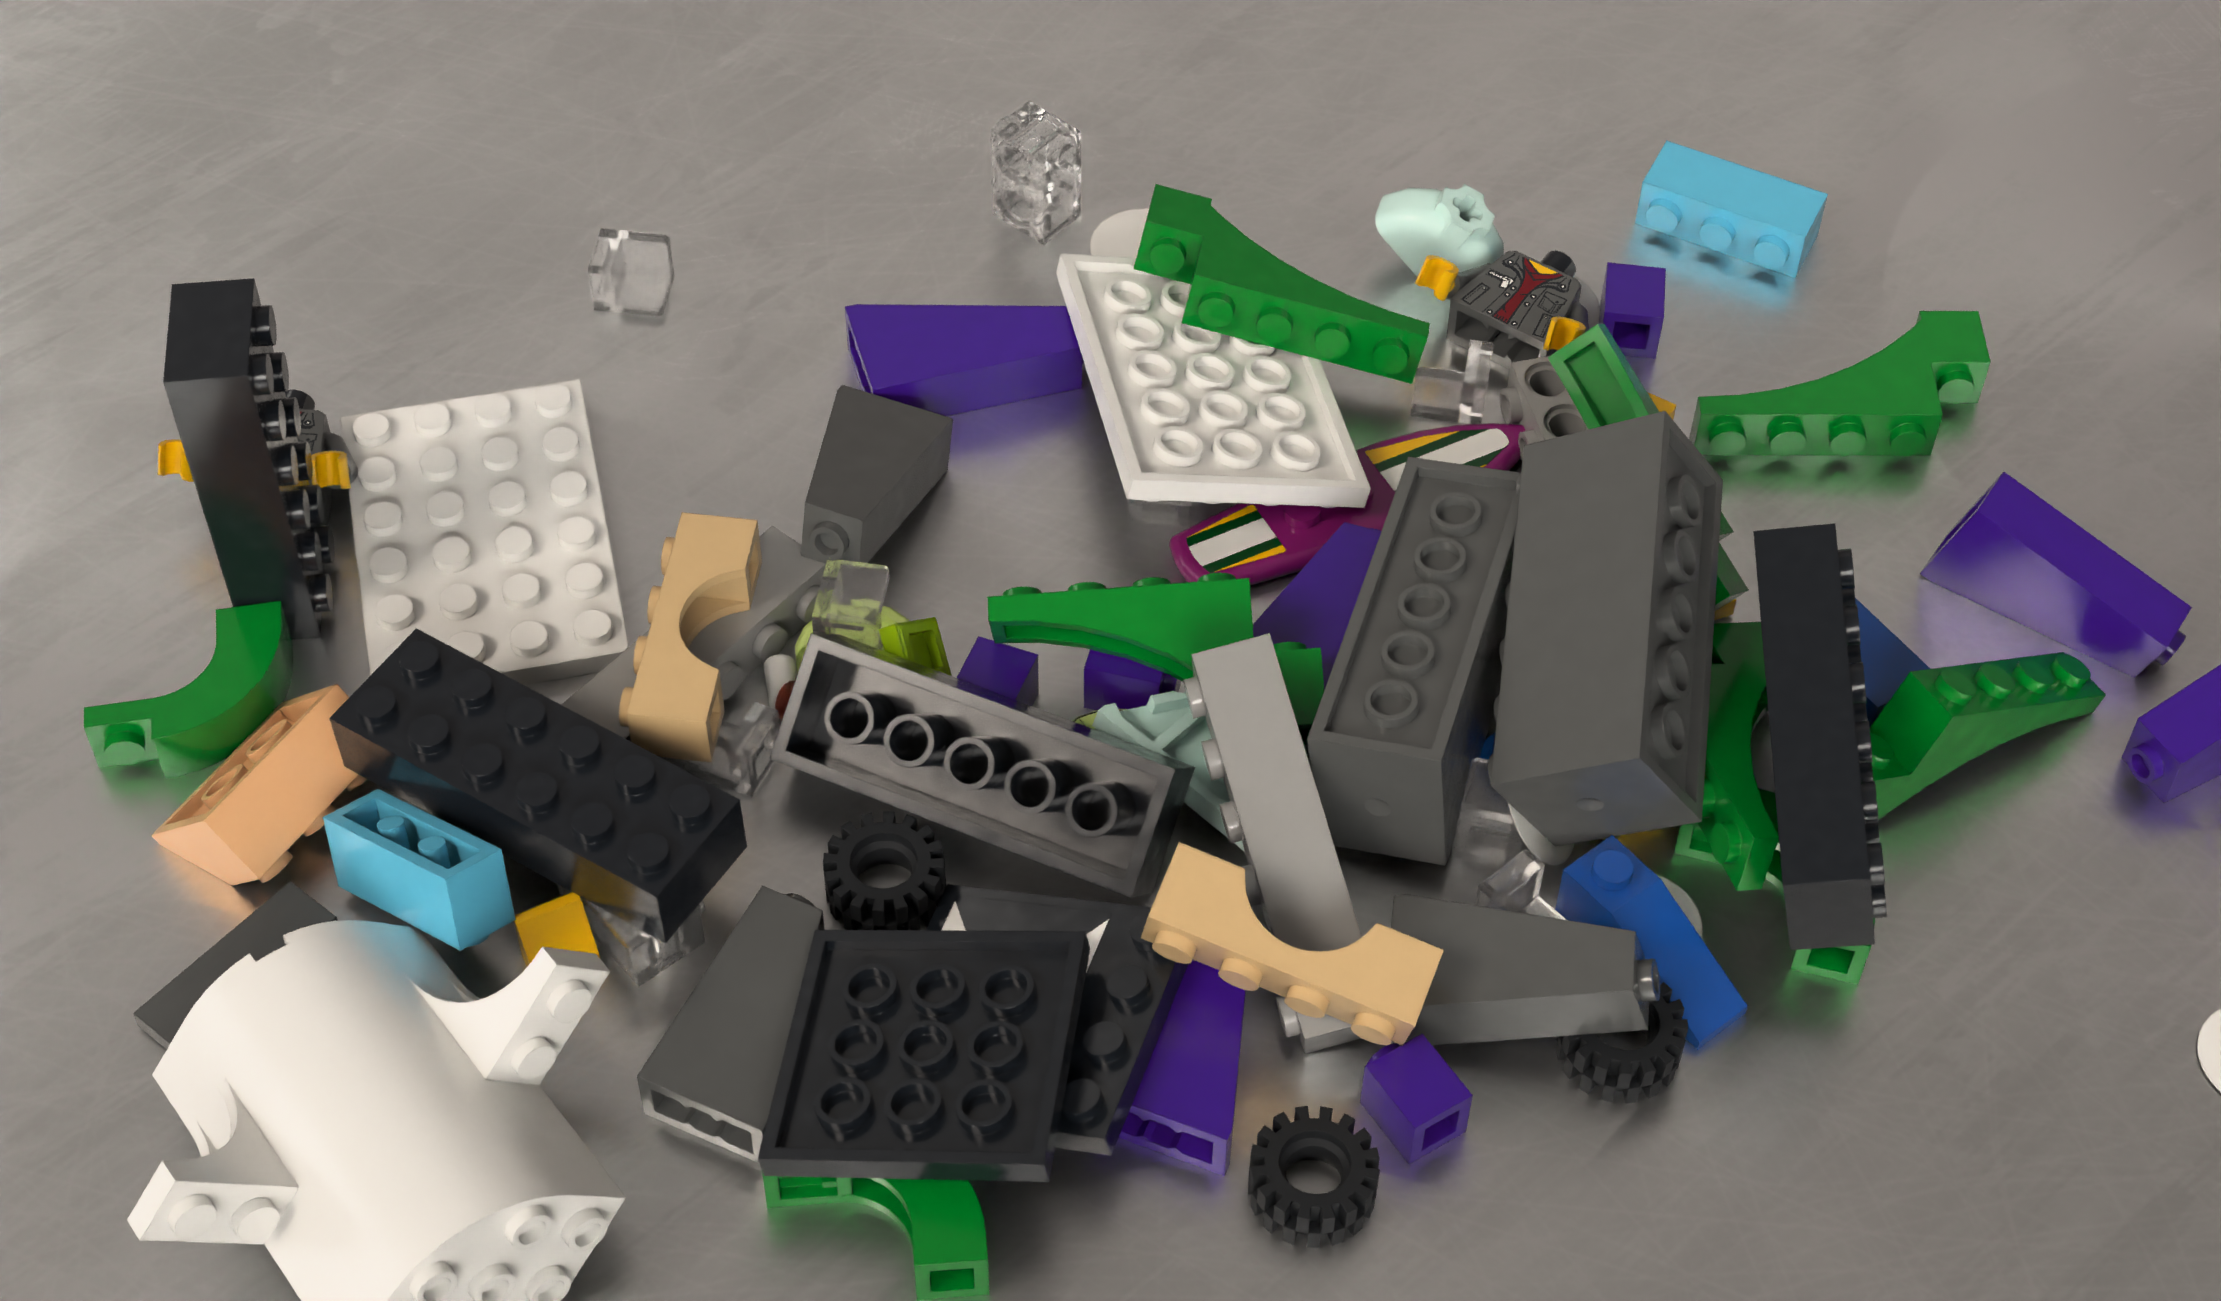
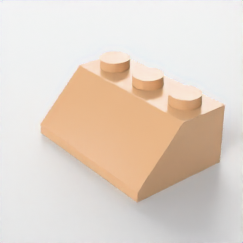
[151,684,367,886]

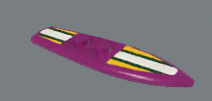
[1169,423,1525,586]

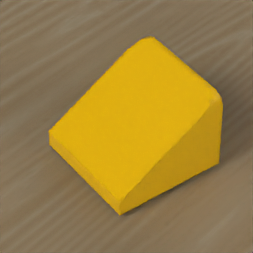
[514,892,600,966]

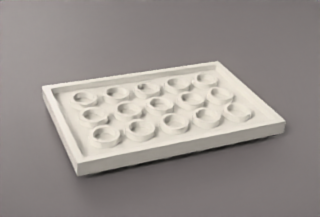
[1056,254,1371,508]
[340,379,629,685]

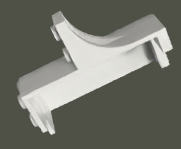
[127,920,626,1301]

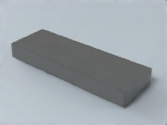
[133,881,337,1050]

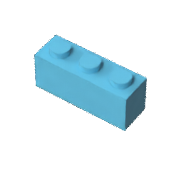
[1635,141,1828,278]
[323,789,516,951]

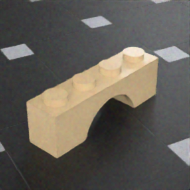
[619,512,762,763]
[1141,842,1444,1046]

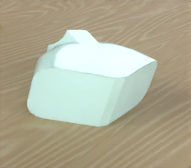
[1375,184,1504,276]

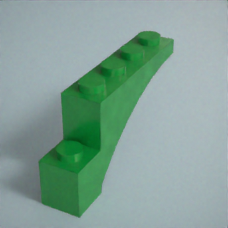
[1134,184,1430,384]
[1689,311,1991,456]
[1548,324,1749,611]
[987,573,1324,745]
[1697,622,1779,891]
[1870,652,2106,820]

